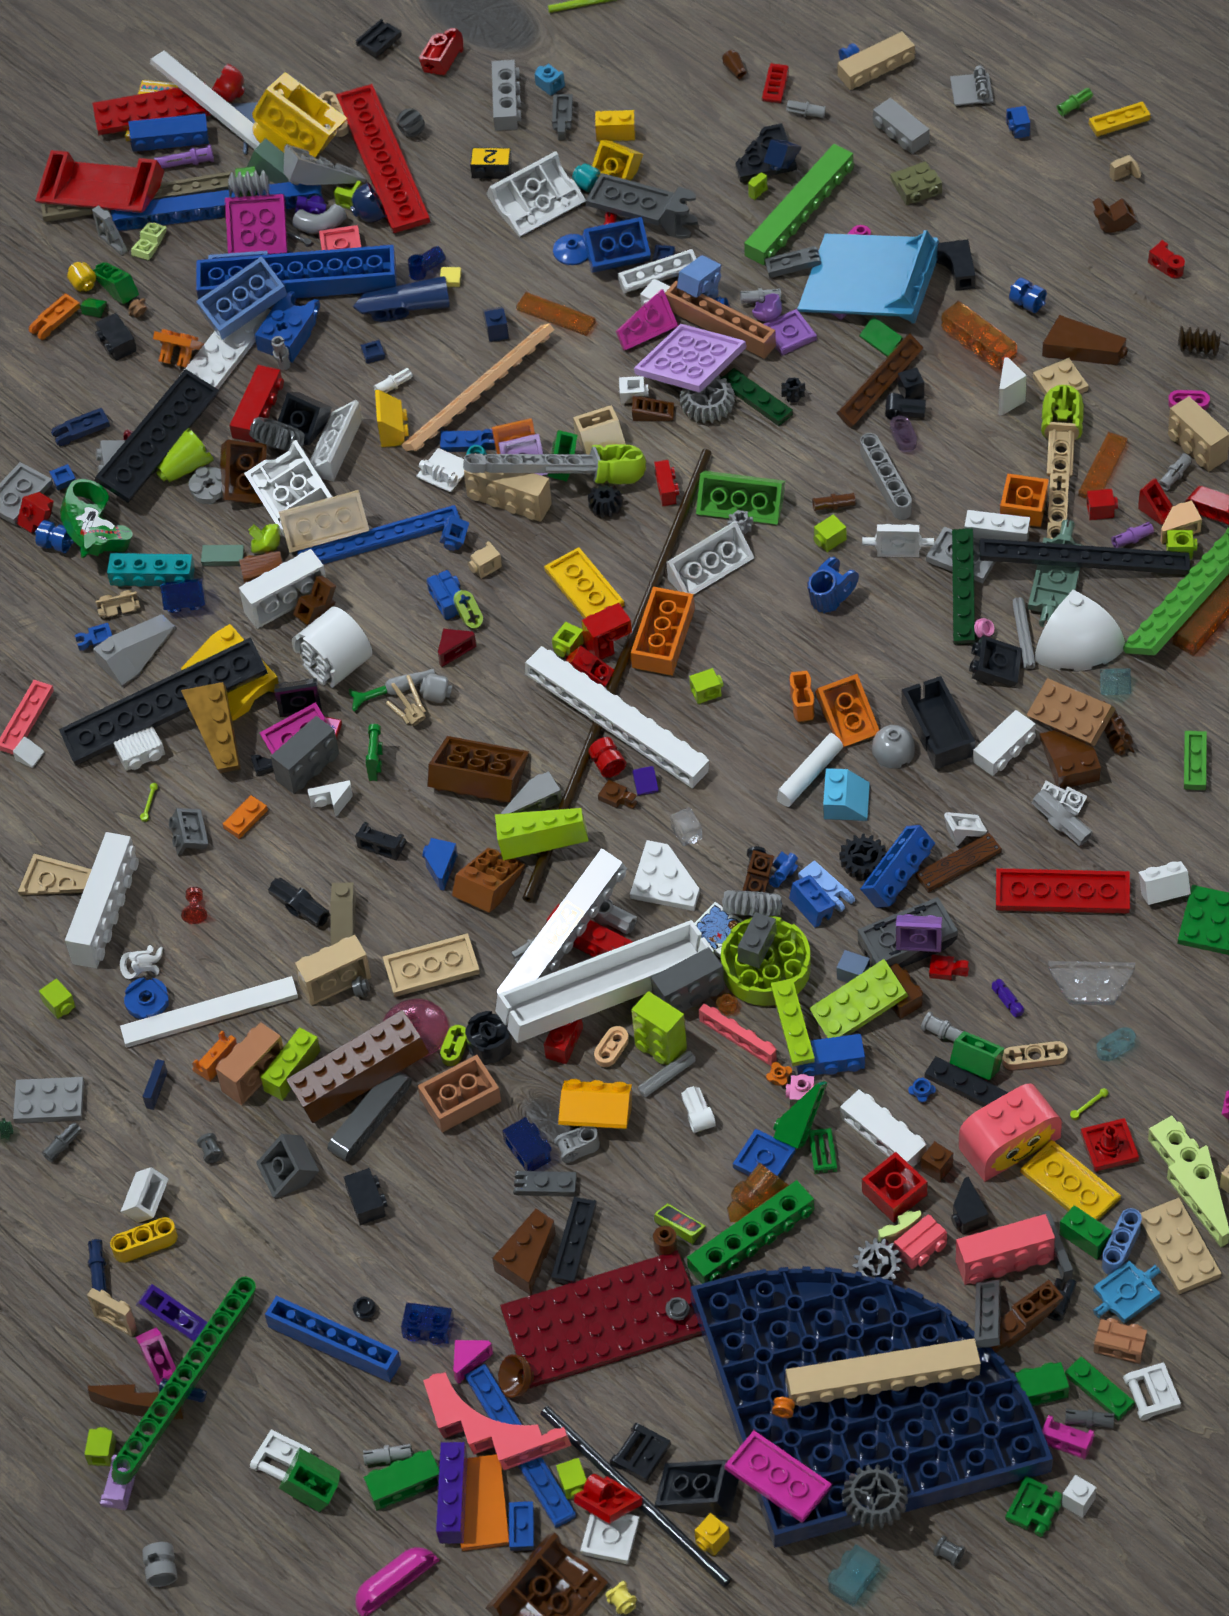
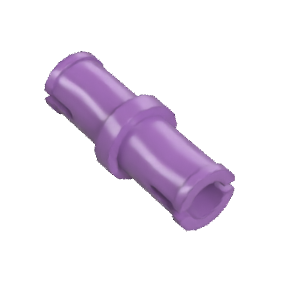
[1111,522,1154,548]

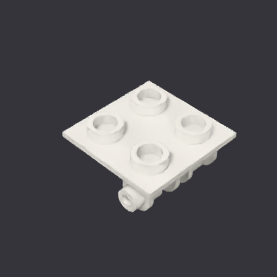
[416,448,464,492]

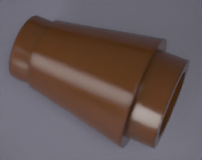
[722,50,747,79]

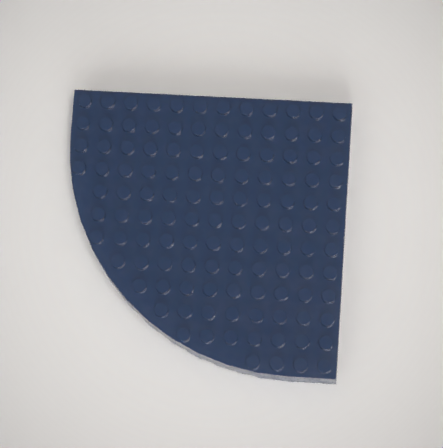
[690,1266,1053,1548]

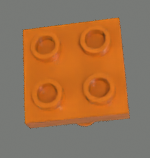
[153,329,205,367]

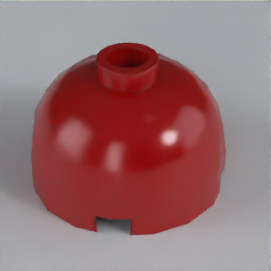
[212,63,246,103]

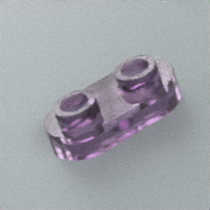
[890,416,917,452]

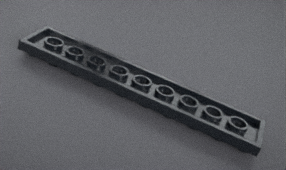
[59,637,268,766]

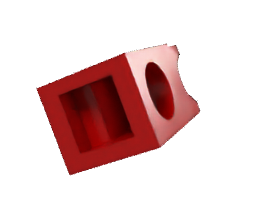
[1148,240,1185,279]

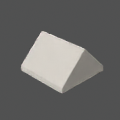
[999,357,1026,415]

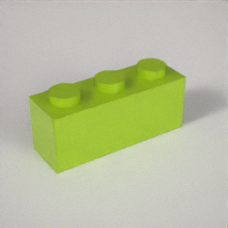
[261,1027,321,1101]

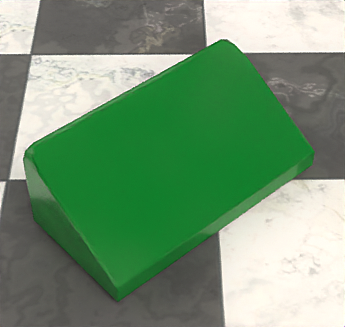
[860,317,903,356]

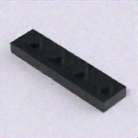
[924,1056,1009,1107]
[551,1196,597,1284]

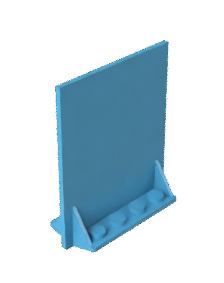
[797,230,939,324]

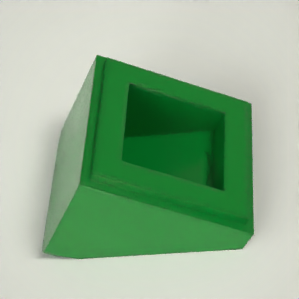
[80,298,107,318]

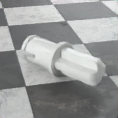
[373,368,413,393]

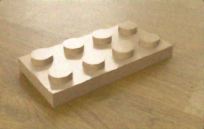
[278,490,369,553]
[383,933,480,997]
[1140,1198,1221,1295]

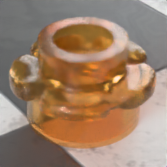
[716,993,738,1015]

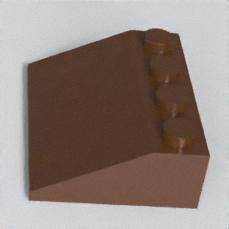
[427,736,529,803]

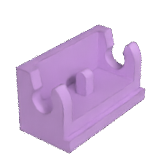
[100,1455,136,1510]

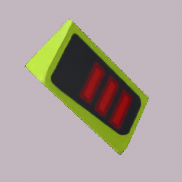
[654,1203,706,1244]

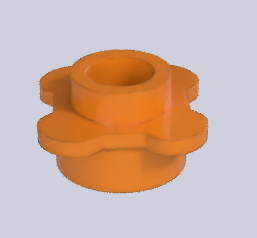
[766,1062,792,1086]

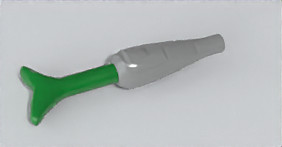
[349,669,435,712]

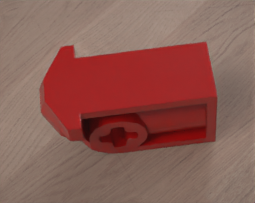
[419,28,464,75]

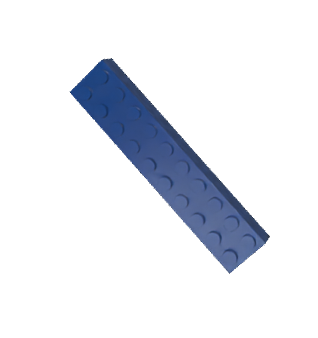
[196,245,397,300]

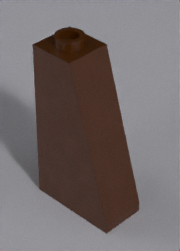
[1042,315,1128,366]

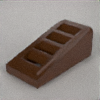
[632,396,674,421]

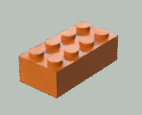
[631,587,695,676]

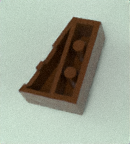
[492,1209,556,1295]

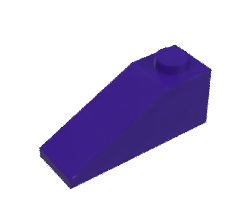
[136,1284,208,1342]

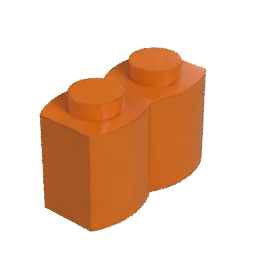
[790,671,814,722]

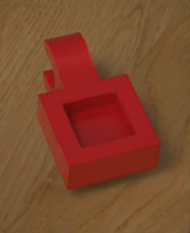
[929,955,969,980]

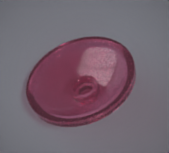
[382,999,448,1057]

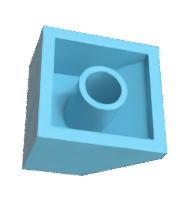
[823,768,870,821]

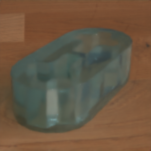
[1096,1027,1136,1061]

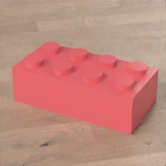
[956,1214,1055,1285]

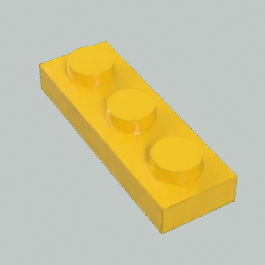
[1089,101,1151,137]

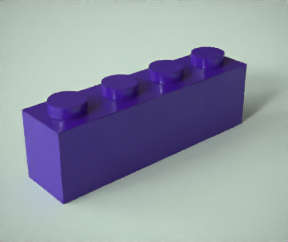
[436,1442,468,1544]

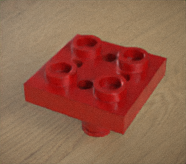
[1081,1118,1139,1172]

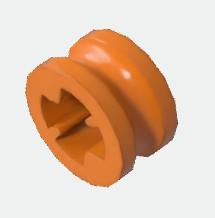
[772,1397,795,1418]

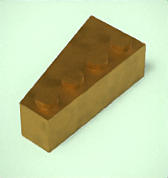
[181,682,241,773]

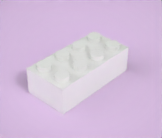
[239,549,326,629]

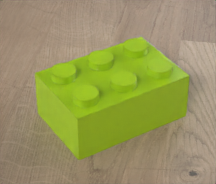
[631,991,687,1065]

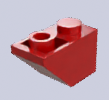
[566,646,614,687]

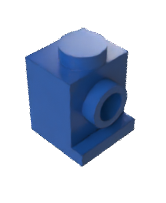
[1006,106,1030,138]
[439,515,470,551]

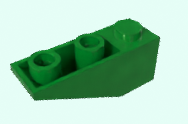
[93,262,140,304]

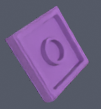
[764,309,817,356]

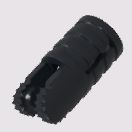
[1047,1278,1077,1321]

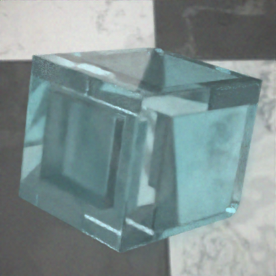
[1100,668,1131,695]

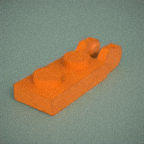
[29,293,80,340]

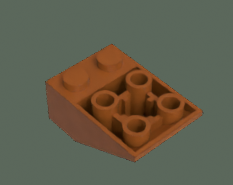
[452,848,526,913]

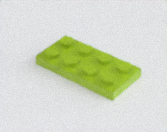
[809,959,908,1038]

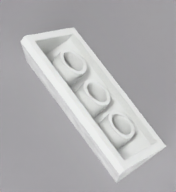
[310,400,362,481]
[667,521,754,594]

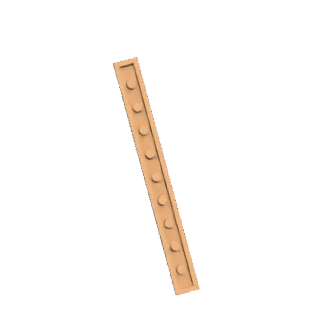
[401,323,554,451]

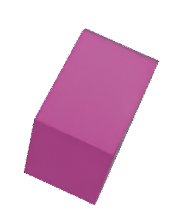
[453,1340,493,1384]

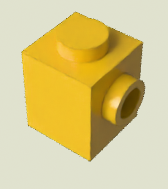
[694,1513,730,1557]

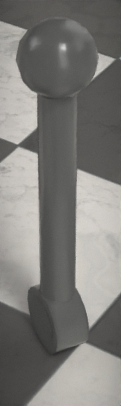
[286,230,312,247]

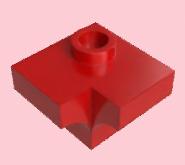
[16,492,54,533]

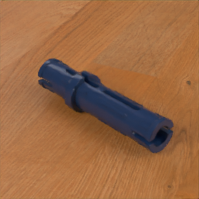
[88,1239,107,1292]

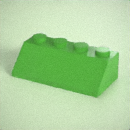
[696,471,785,524]

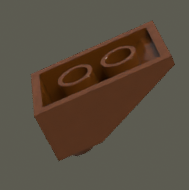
[220,440,267,505]
[1039,730,1101,789]

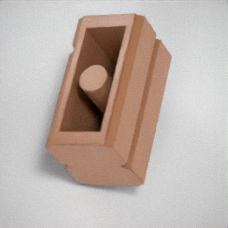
[1094,1318,1147,1364]

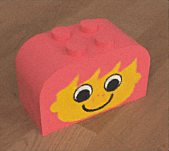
[959,1083,1062,1182]

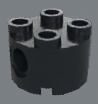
[465,1011,512,1065]

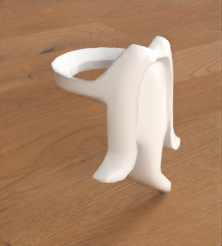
[120,945,163,979]

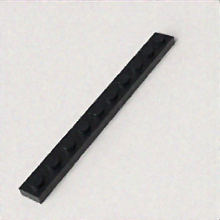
[979,538,1190,575]

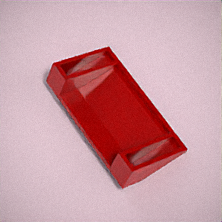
[35,150,164,213]

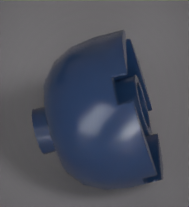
[350,183,386,223]

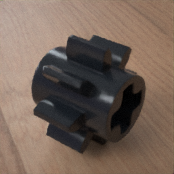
[781,378,805,402]

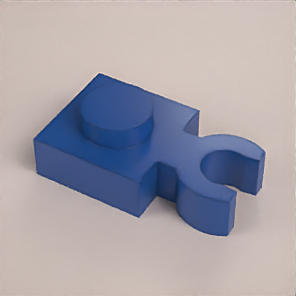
[75,623,112,651]

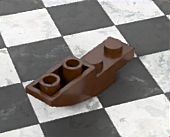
[991,1280,1064,1353]

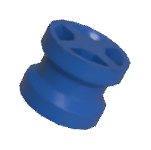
[838,43,860,61]

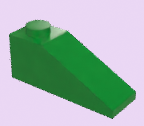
[773,1081,828,1149]

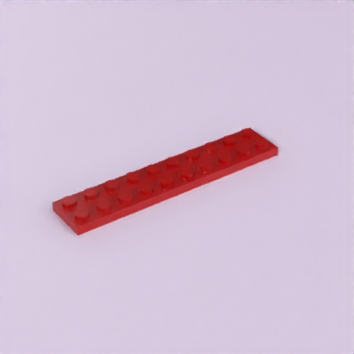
[336,84,430,233]

